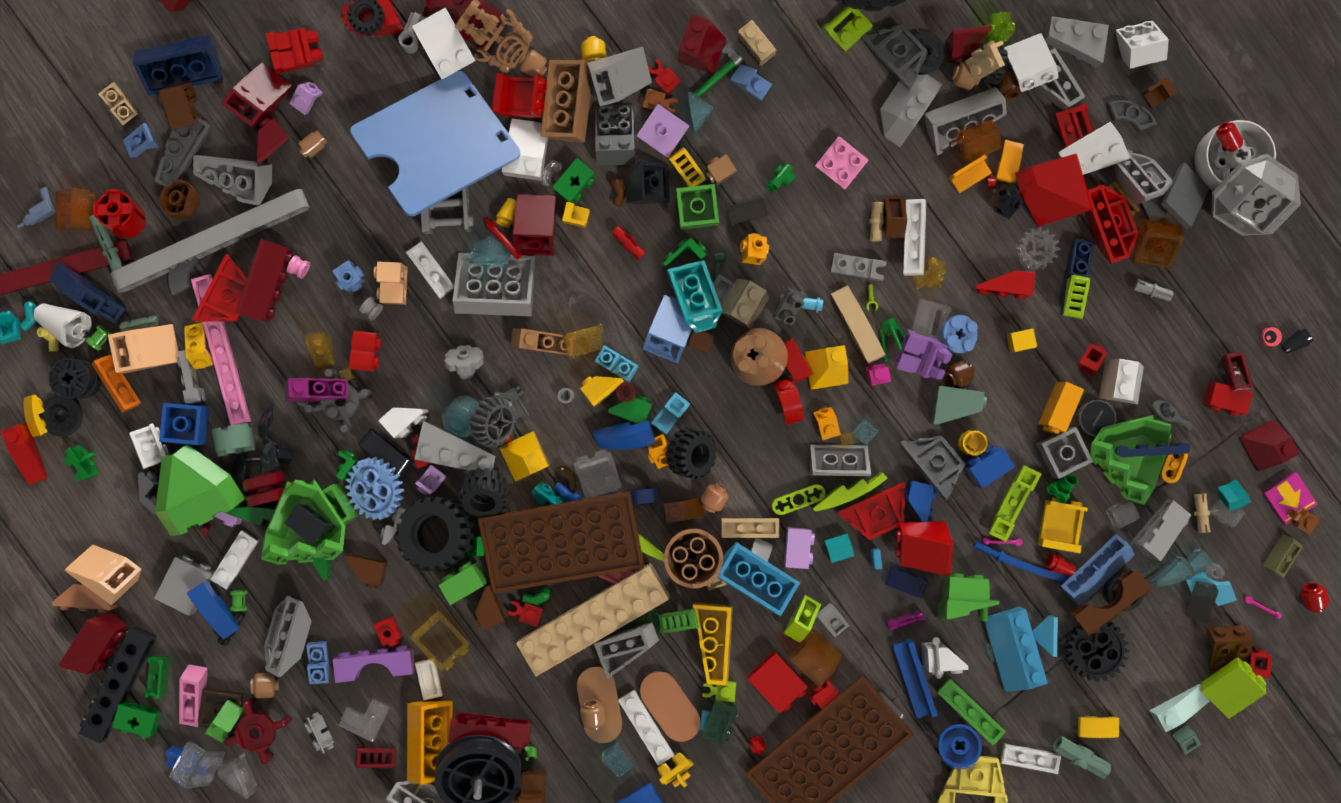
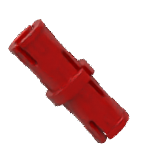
[611,225,646,261]

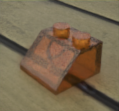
[56,188,97,231]
[1133,219,1185,268]
[789,630,843,687]

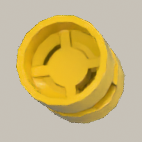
[957,430,988,456]

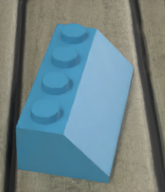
[717,542,800,616]
[984,607,1048,692]

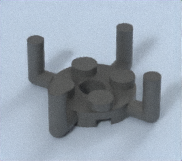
[304,369,372,433]

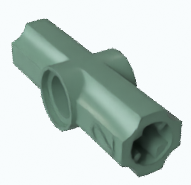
[1053,736,1111,779]

